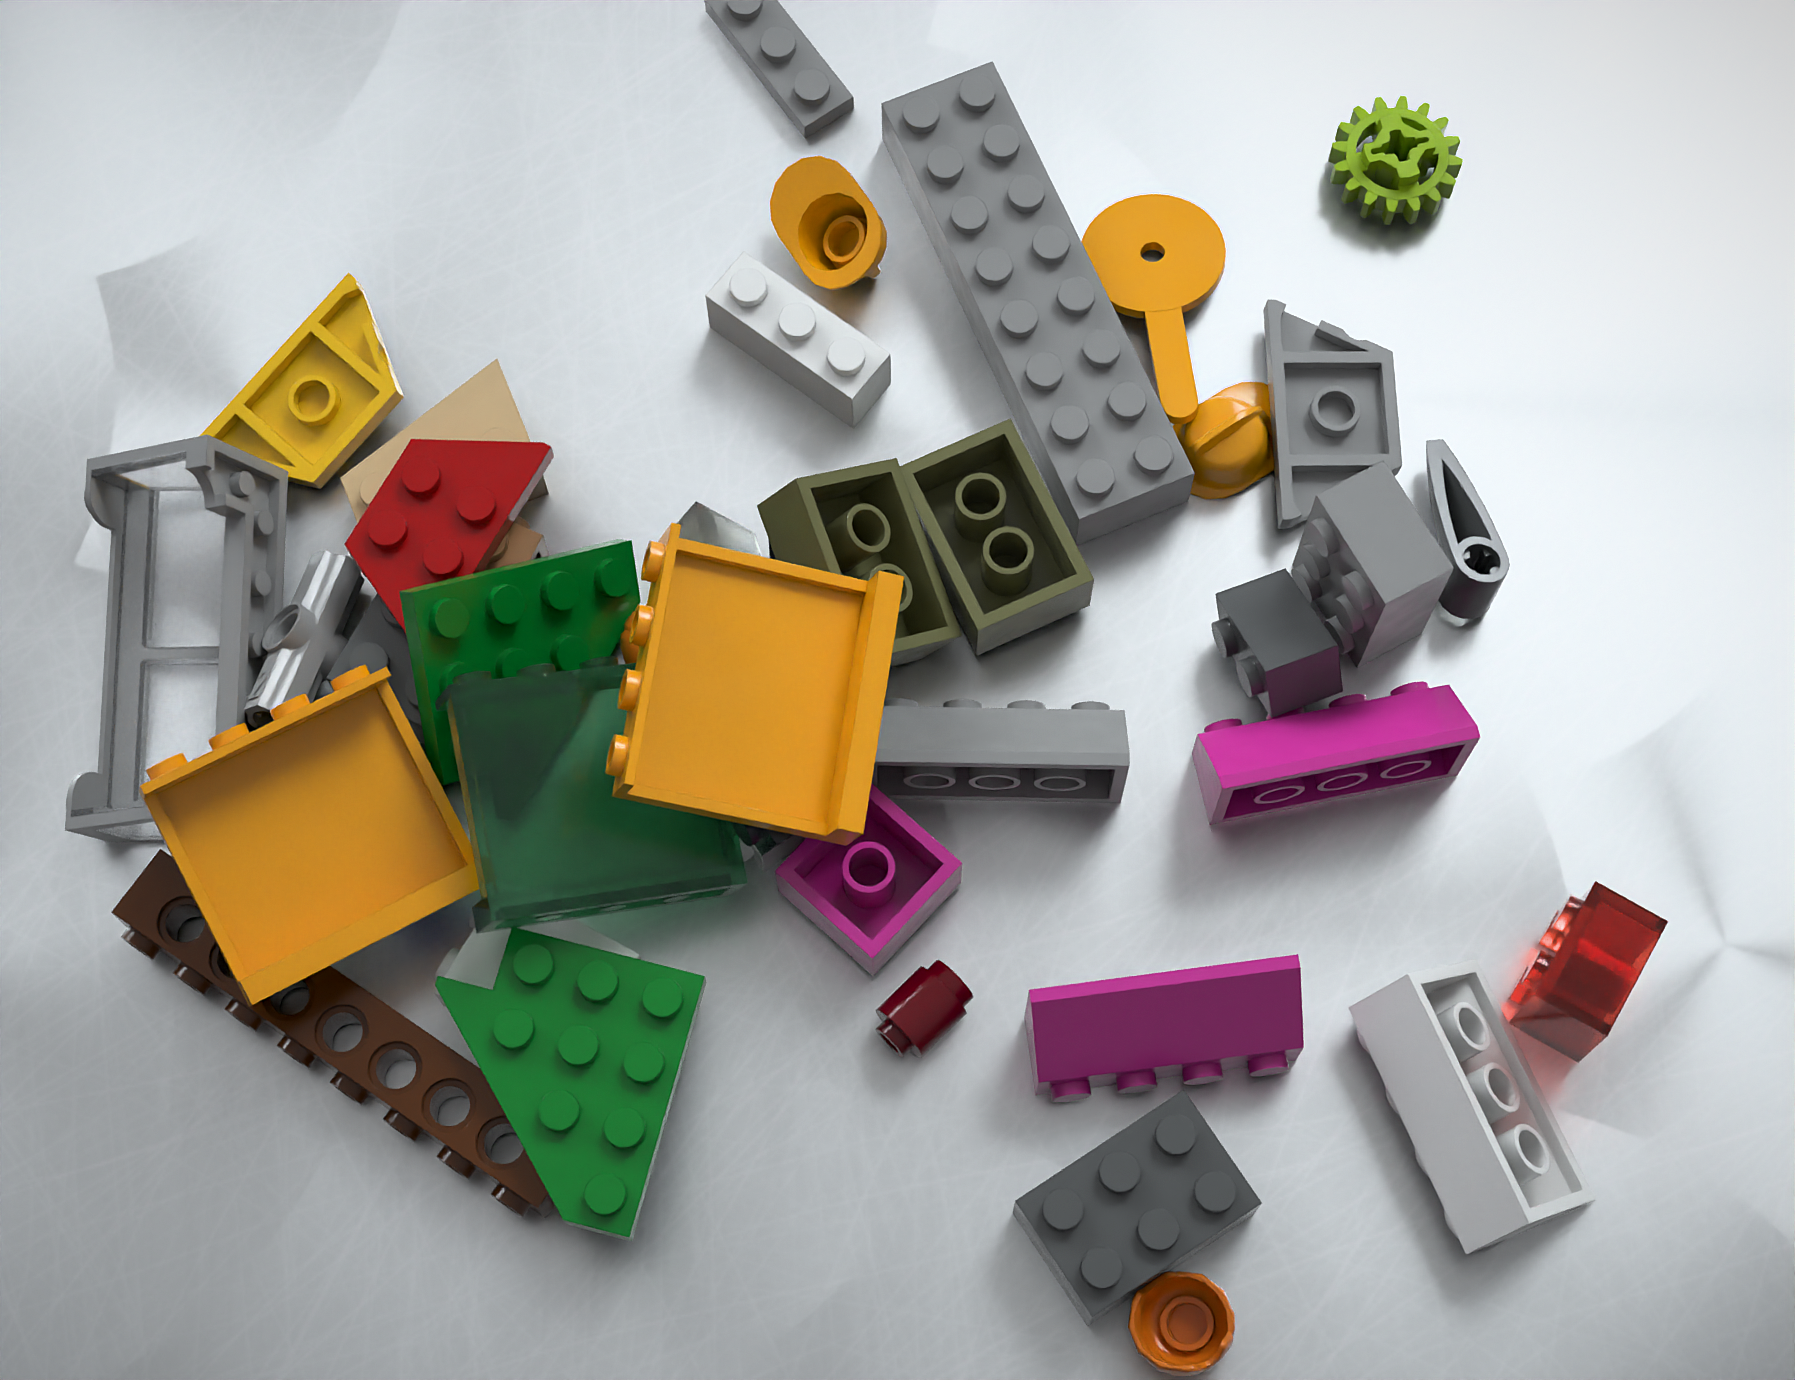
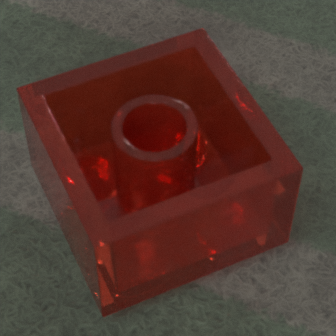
[1508,881,1668,1063]

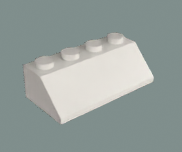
[1348,959,1595,1254]

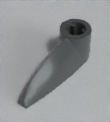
[1426,439,1510,619]

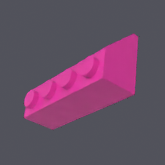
[1192,681,1481,825]
[1024,954,1304,1102]

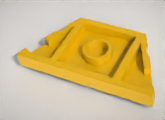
[200,272,404,489]

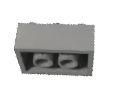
[1291,460,1454,668]

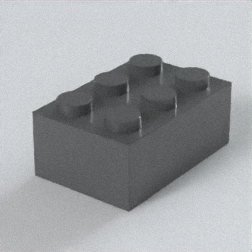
[1012,1090,1262,1326]

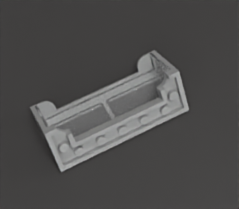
[65,435,288,842]

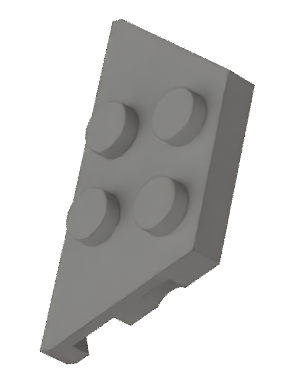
[1263,299,1403,529]

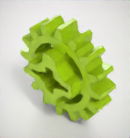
[1328,95,1463,225]

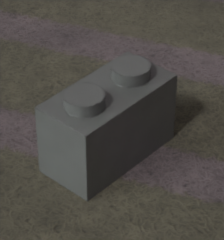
[1211,568,1343,718]

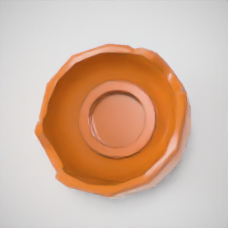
[1128,1271,1235,1377]

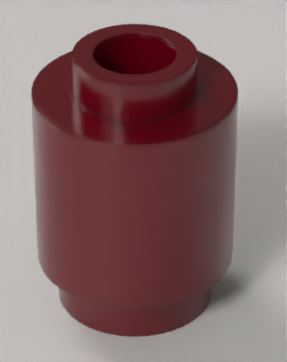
[875,960,974,1058]

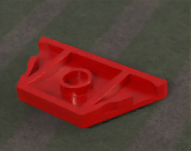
[344,439,554,634]

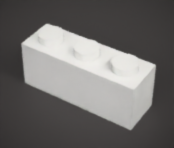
[705,251,891,429]

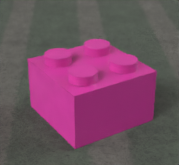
[775,783,962,976]

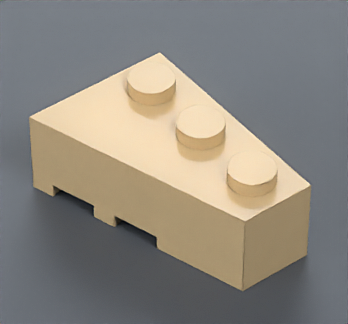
[340,359,549,523]

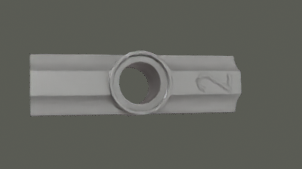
[244,550,365,729]

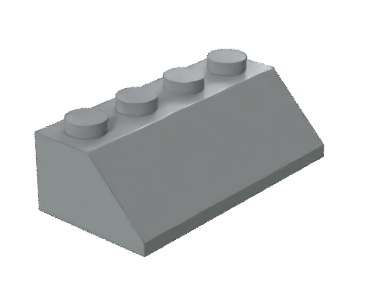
[872,698,1130,803]

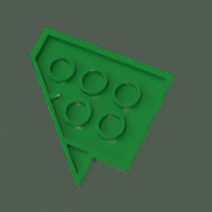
[399,539,641,822]
[435,927,706,1242]

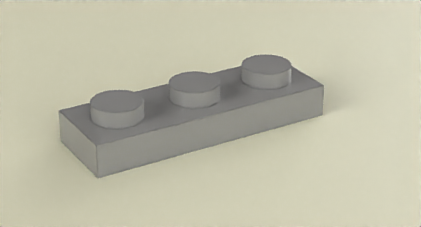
[704,0,854,139]

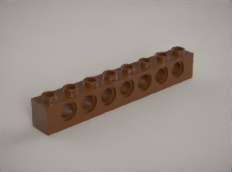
[111,849,555,1218]

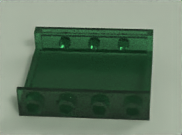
[435,656,748,934]

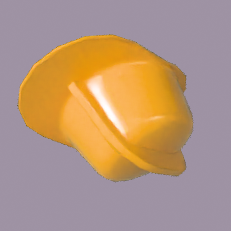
[770,156,887,290]
[1172,382,1274,499]

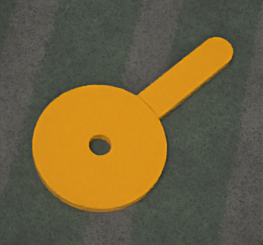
[1081,194,1226,424]

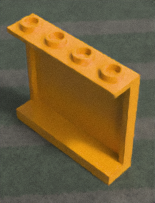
[605,523,904,846]
[139,664,496,1007]

